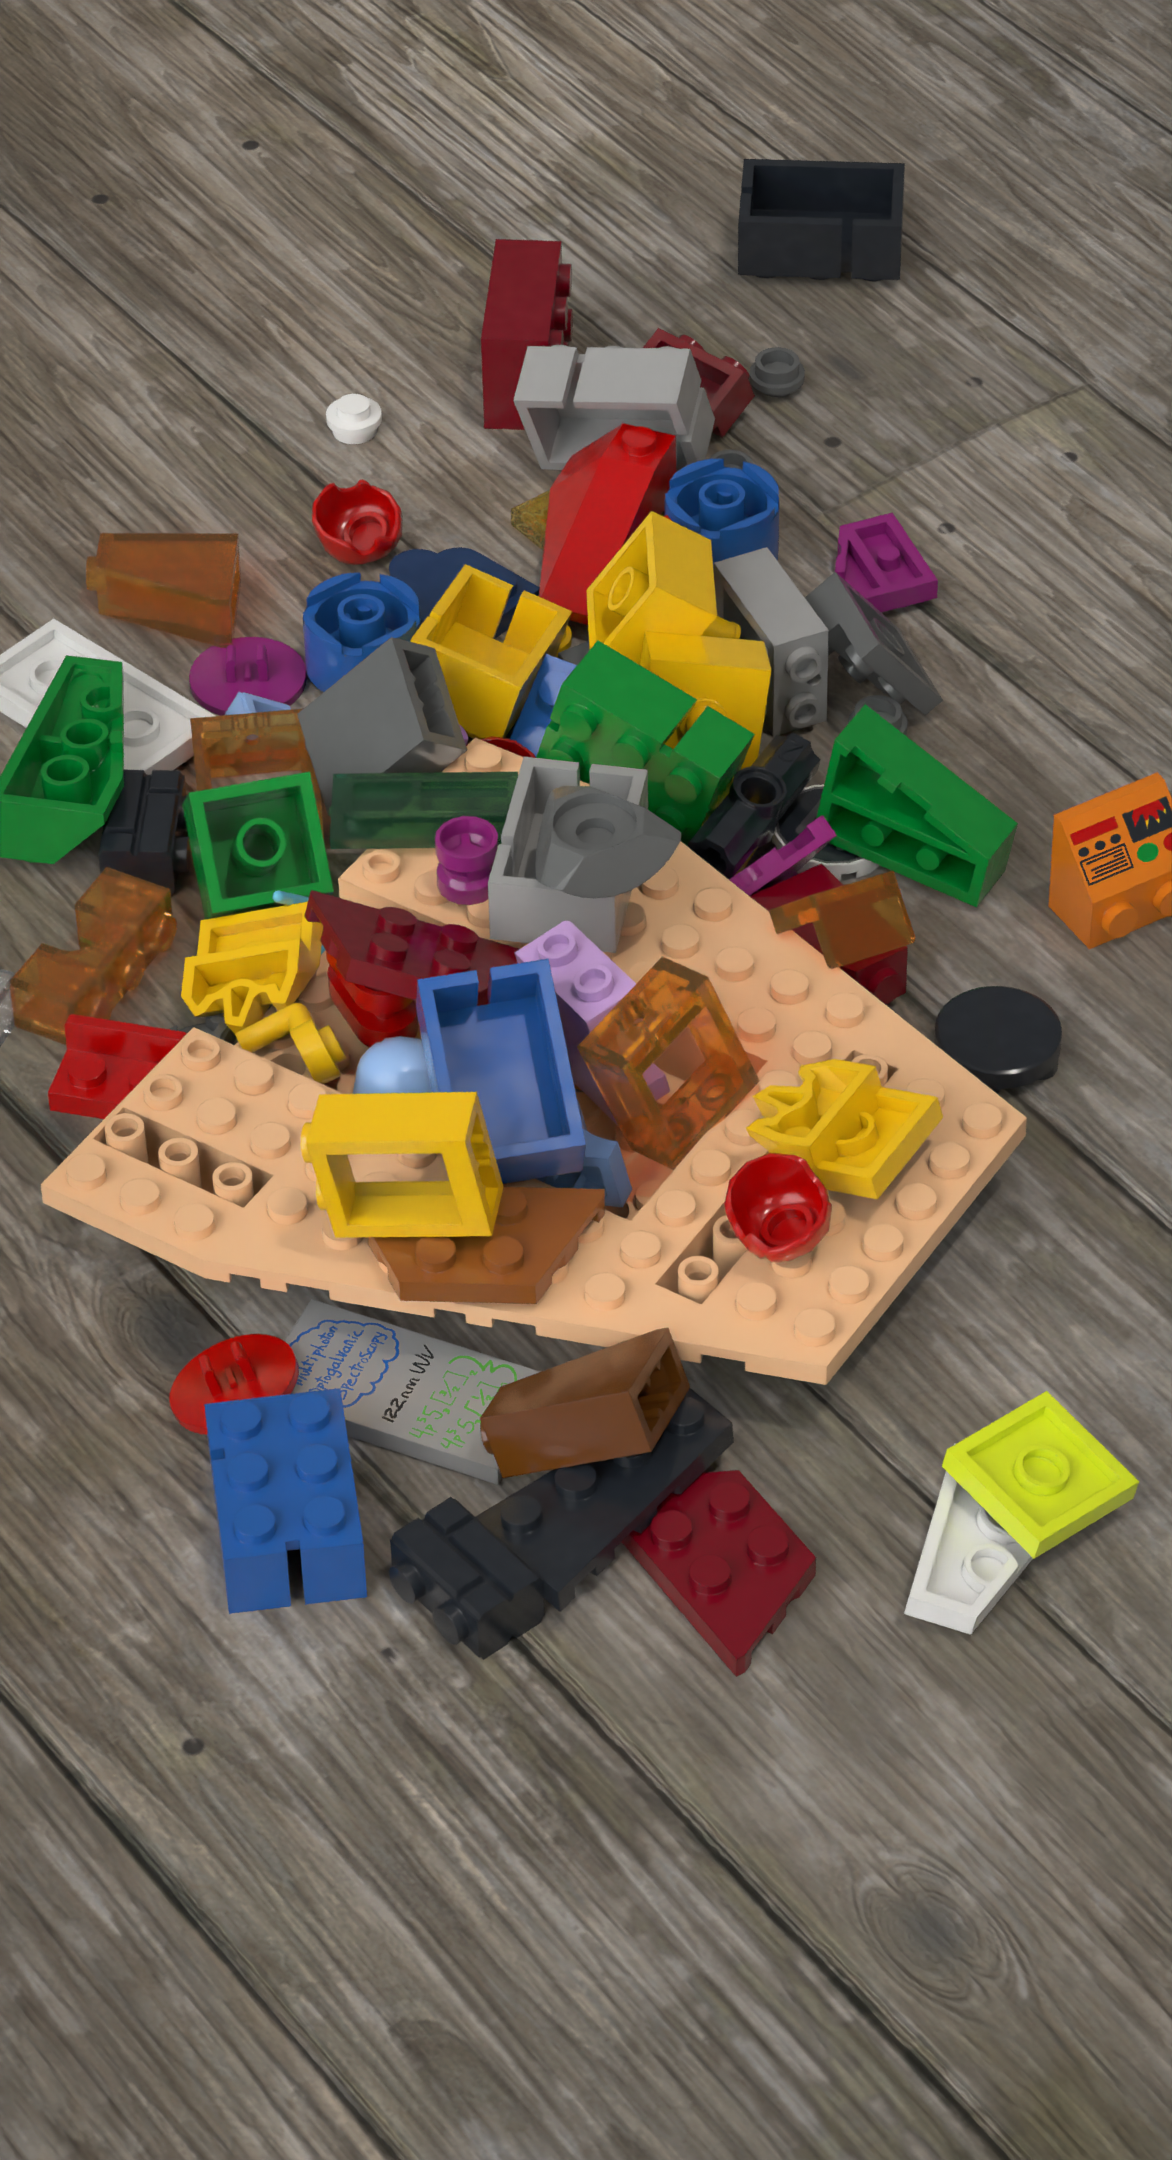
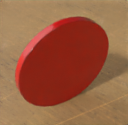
[169,1334,299,1435]

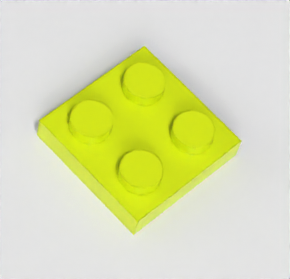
[942,1391,1139,1559]

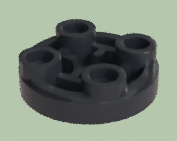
[934,986,1062,1094]

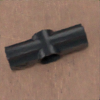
[687,732,821,879]

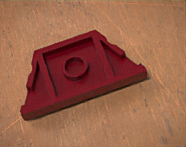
[304,890,520,1006]
[622,1470,816,1677]

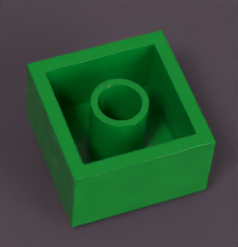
[182,771,334,919]

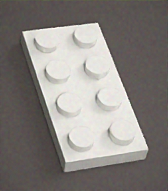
[0,619,221,775]

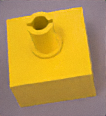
[586,511,741,665]
[640,631,771,770]

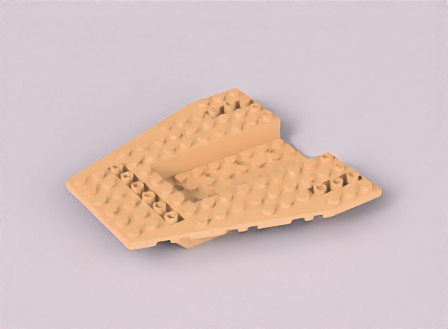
[41,738,1027,1385]

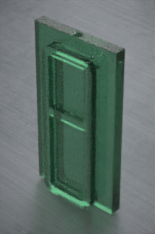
[329,772,518,849]

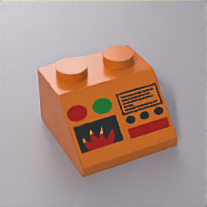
[1048,772,1172,950]

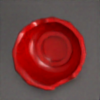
[312,479,403,565]
[725,1153,832,1262]

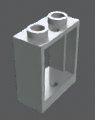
[714,547,828,737]

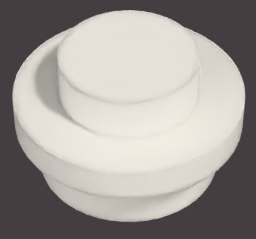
[326,394,382,444]

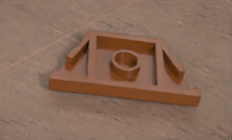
[368,1187,605,1304]

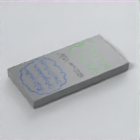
[284,1299,540,1485]

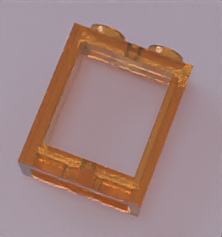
[190,708,324,839]
[577,956,760,1170]

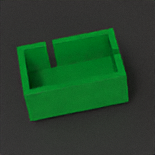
[536,640,755,846]

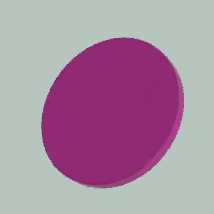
[189,637,307,716]

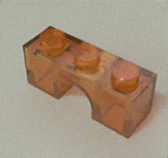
[9,867,177,1045]

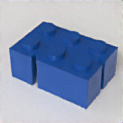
[416,958,586,1184]
[204,1388,367,1614]

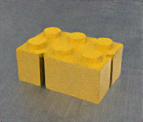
[410,564,572,739]

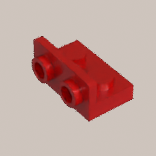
[48,1014,187,1119]

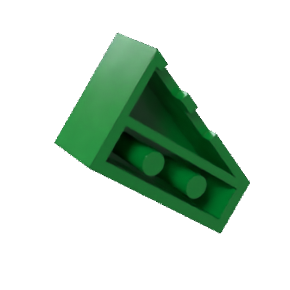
[816,704,1018,908]

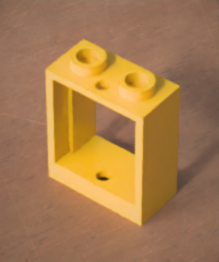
[301,1092,504,1238]

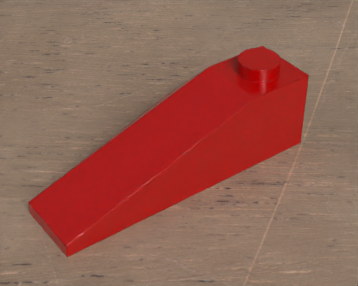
[539,423,676,625]

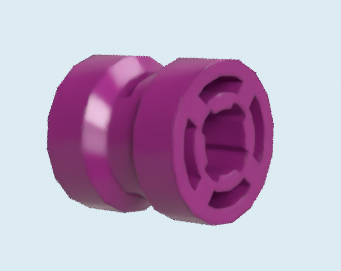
[435,816,498,905]

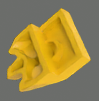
[181,902,323,1034]
[746,1059,943,1199]

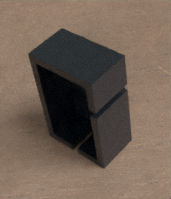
[738,159,905,282]

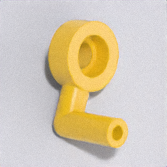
[235,1003,347,1085]

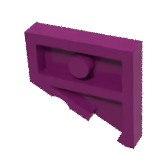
[835,512,938,612]
[729,815,837,896]

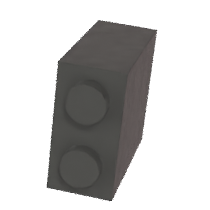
[297,637,467,826]

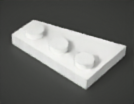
[904,1443,1033,1634]

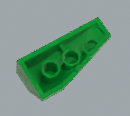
[0,655,124,864]

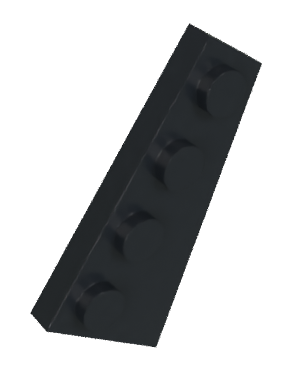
[475,1388,734,1612]

